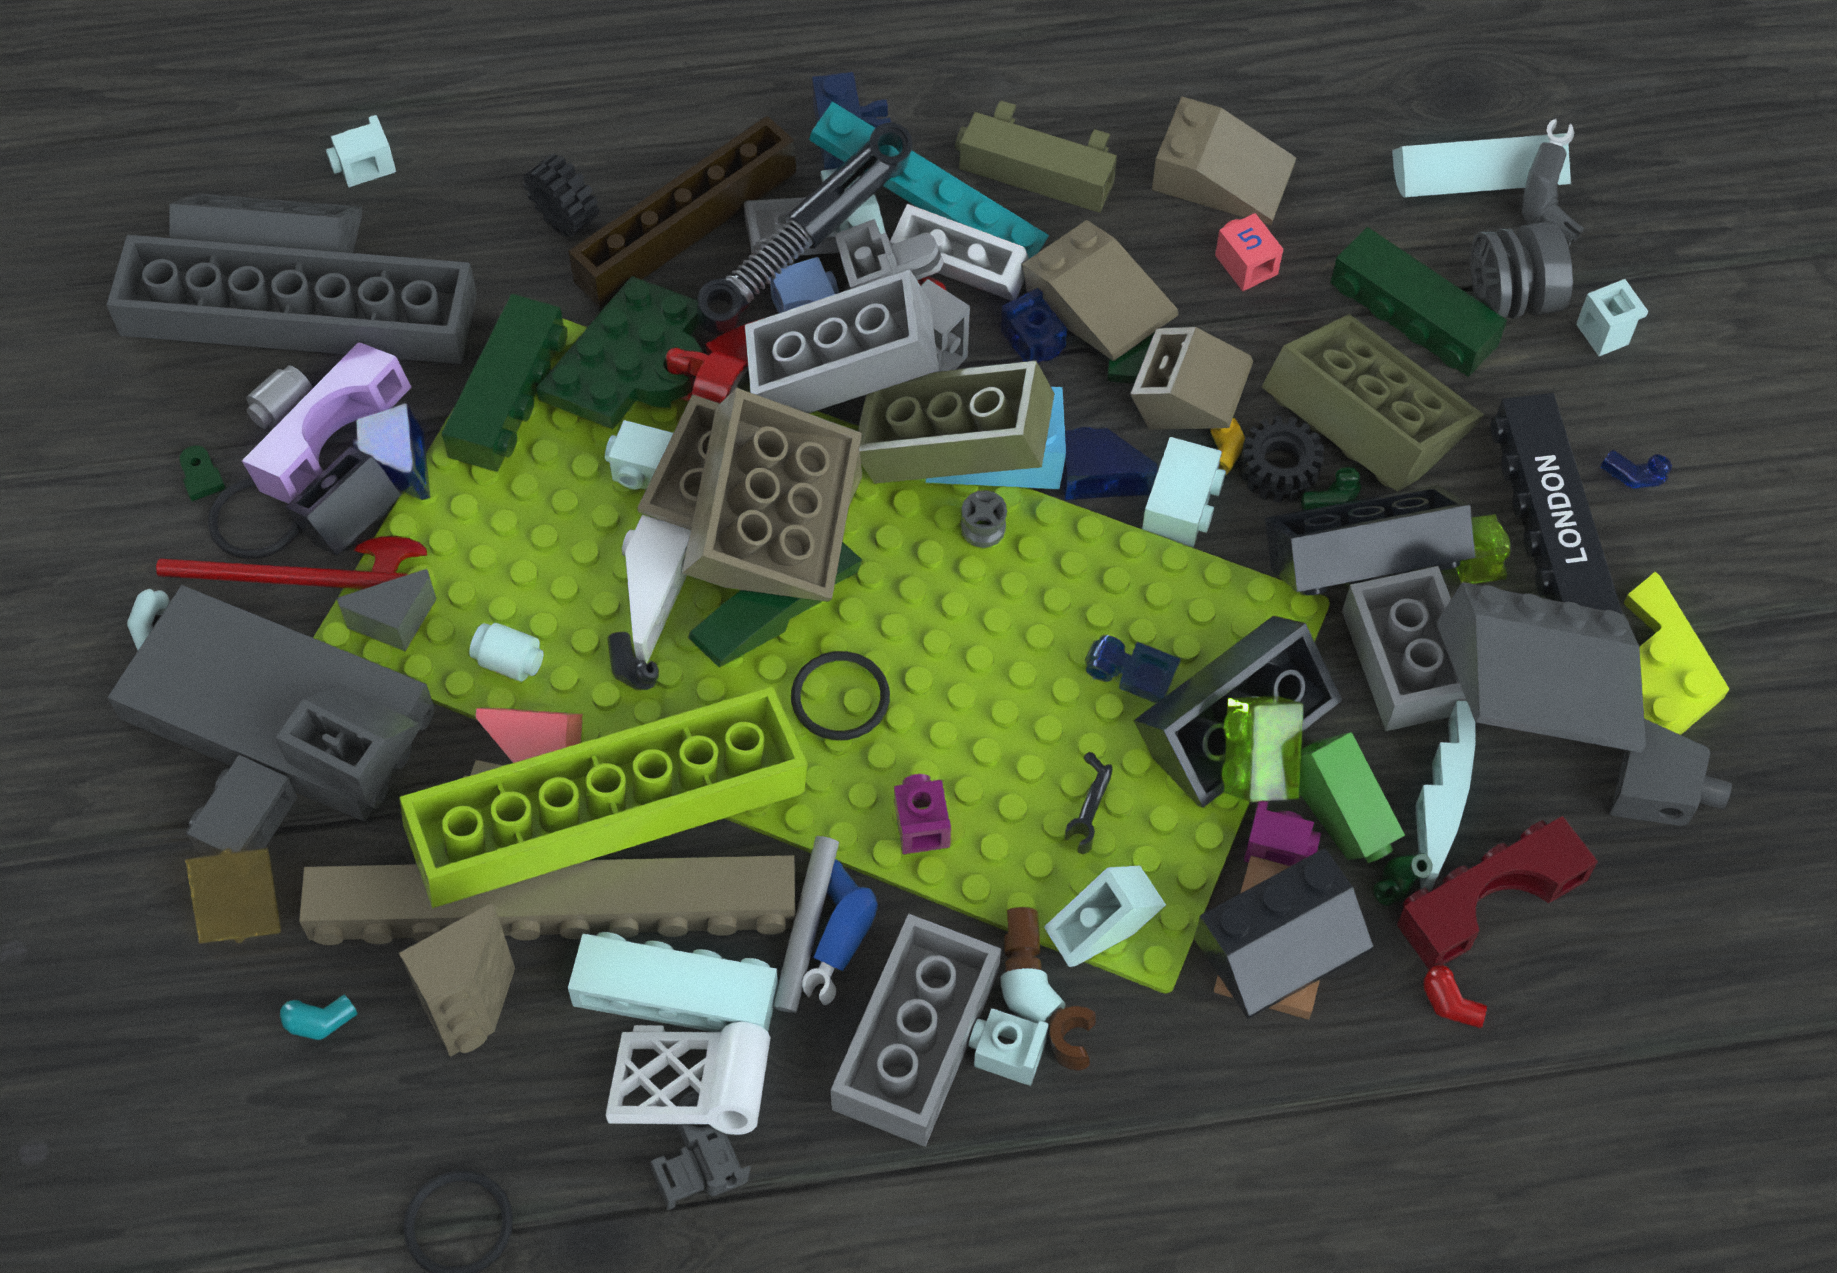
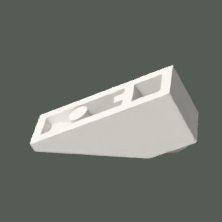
[622,515,691,663]

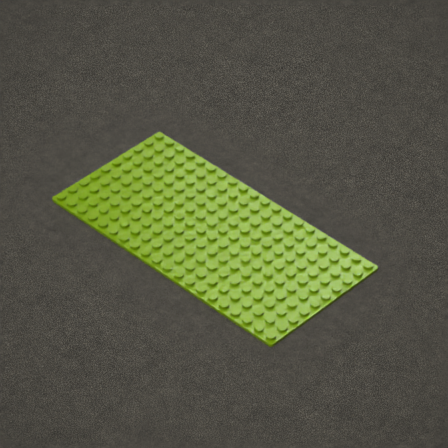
[313,318,1330,994]

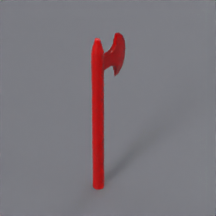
[156,536,427,589]

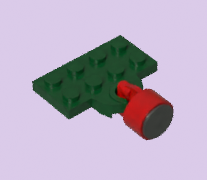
[536,276,751,429]

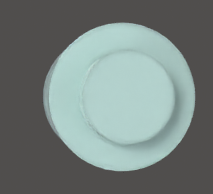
[469,623,544,682]

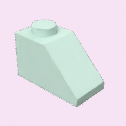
[1044,866,1166,967]

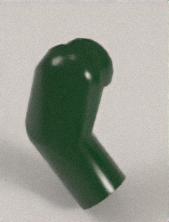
[1301,467,1361,511]
[1374,853,1433,906]

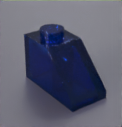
[353,404,430,500]
[1062,427,1158,500]

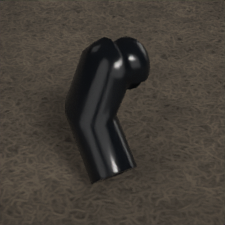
[607,632,660,691]

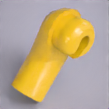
[1211,418,1245,475]

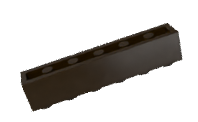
[568,116,796,308]

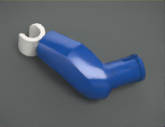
[802,860,878,1005]

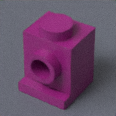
[894,774,951,854]
[1244,799,1321,866]

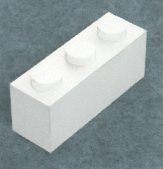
[890,204,1029,302]

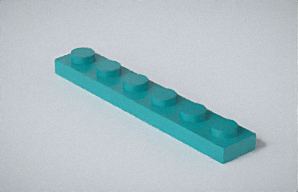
[809,102,1049,259]

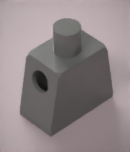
[1609,719,1732,826]

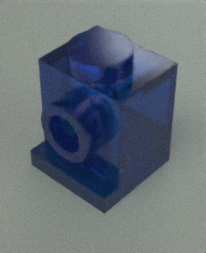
[1001,287,1067,363]

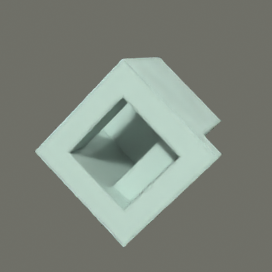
[326,115,396,187]
[1576,279,1648,356]
[968,1008,1049,1086]

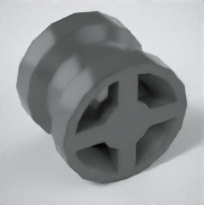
[961,490,1007,548]

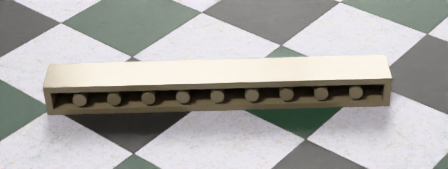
[299,855,796,945]

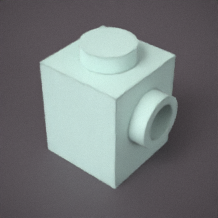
[605,420,673,489]

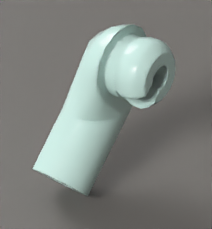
[127,589,170,650]

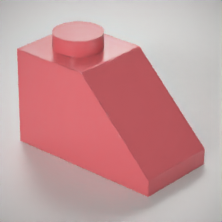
[476,708,583,763]

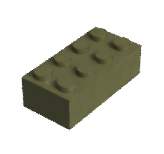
[858,361,1055,484]

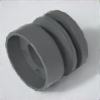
[1470,221,1573,319]

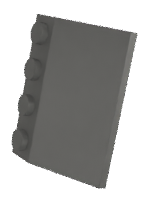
[1436,582,1646,753]

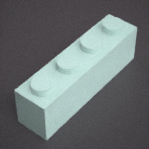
[568,932,778,1032]

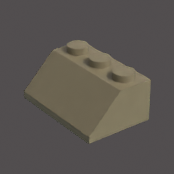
[399,903,515,1057]

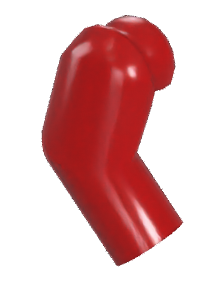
[1423,965,1487,1028]

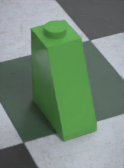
[1278,732,1405,863]

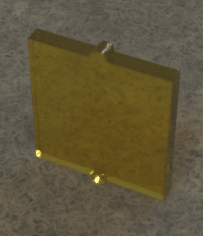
[186,848,281,944]

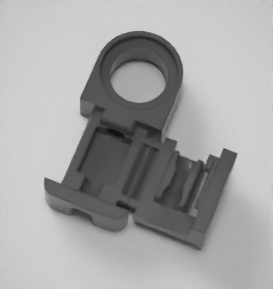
[650,1090,751,1210]

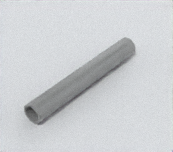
[772,836,839,1013]

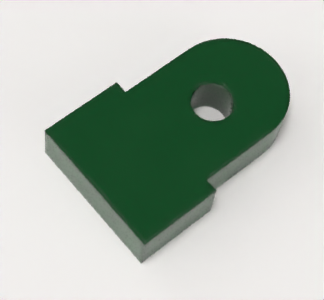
[179,445,226,501]

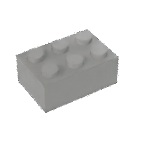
[1342,566,1467,731]

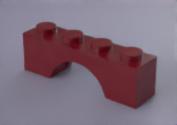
[1397,816,1598,969]

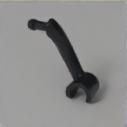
[1065,752,1113,854]

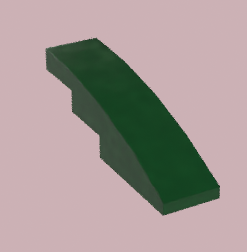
[688,542,862,668]

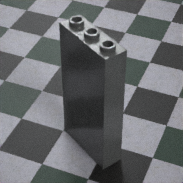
[107,585,434,822]

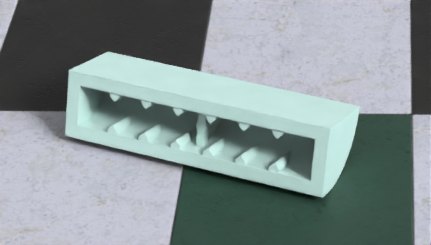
[1392,133,1571,197]

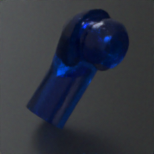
[1600,449,1672,489]

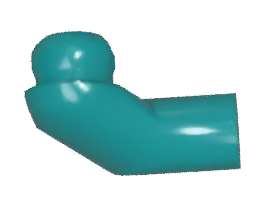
[280,994,358,1040]

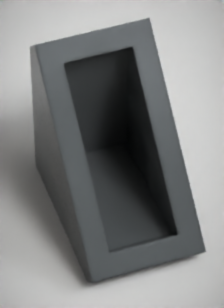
[337,569,436,651]

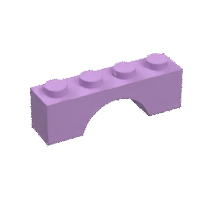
[242,342,411,504]

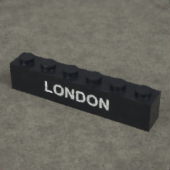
[1490,392,1622,614]

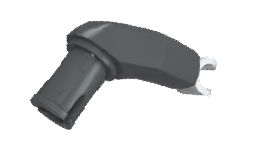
[1522,119,1584,247]

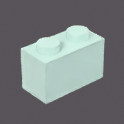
[1142,437,1226,547]

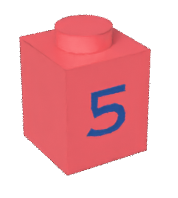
[1215,213,1283,291]

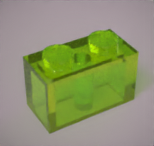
[1222,696,1303,802]

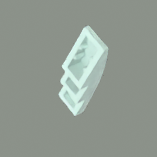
[1416,701,1475,892]

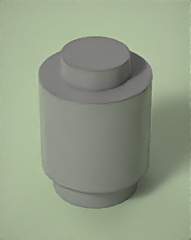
[246,365,313,429]

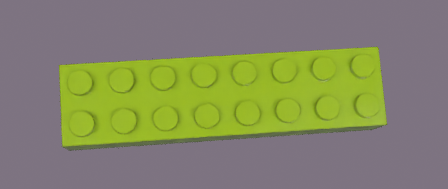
[399,686,808,908]

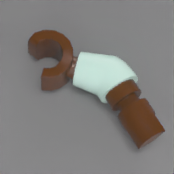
[1000,907,1096,1071]

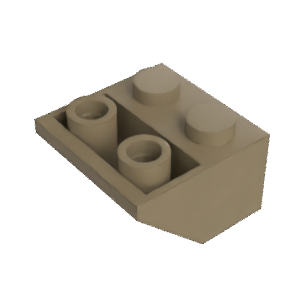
[1130,327,1254,430]

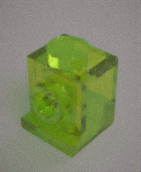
[1456,514,1510,584]

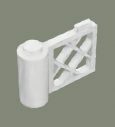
[606,1022,770,1135]

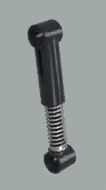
[697,122,913,335]

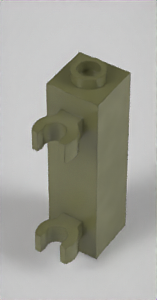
[955,101,1117,213]

